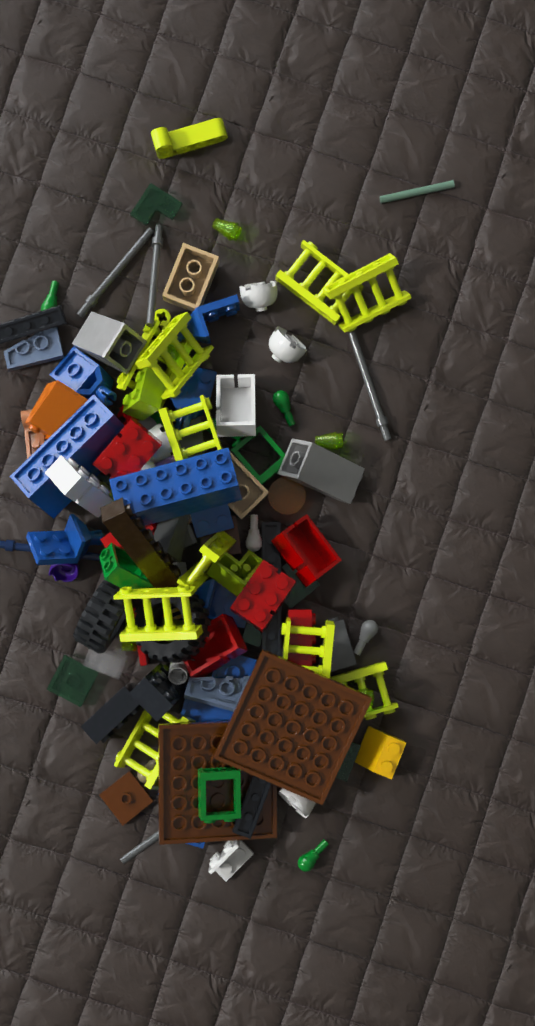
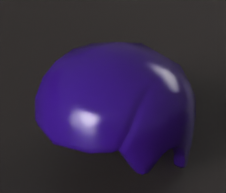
[49,563,80,582]

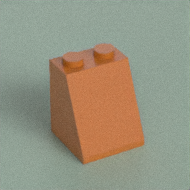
[25,380,88,440]

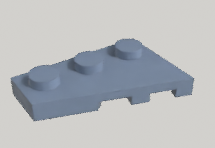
[4,326,64,371]
[184,676,250,712]

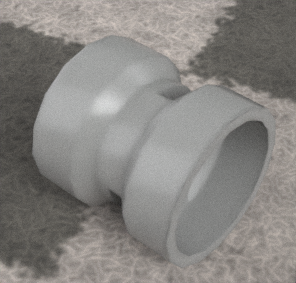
[168,661,188,685]

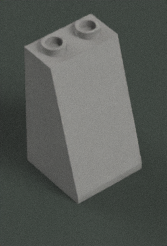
[72,311,147,374]
[277,438,365,504]

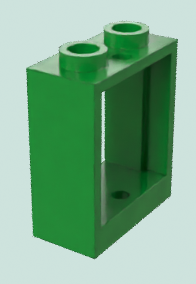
[231,425,285,485]
[99,543,154,589]
[198,767,241,823]

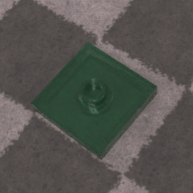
[47,655,99,707]

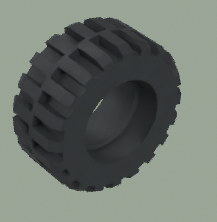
[73,579,136,654]
[134,593,211,663]

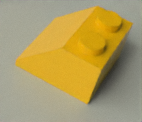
[354,726,406,780]

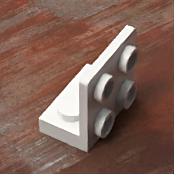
[208,840,254,881]

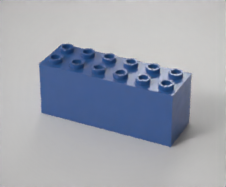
[10,394,125,519]
[109,447,242,526]

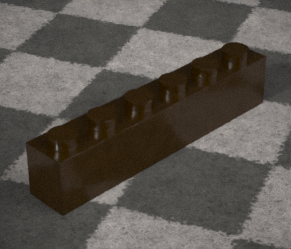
[100,497,181,588]

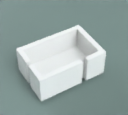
[216,374,256,437]
[45,455,114,518]

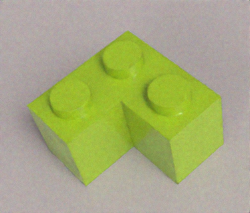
[122,367,168,421]
[206,550,263,597]

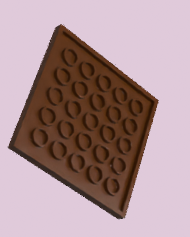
[213,649,372,805]
[158,721,277,845]

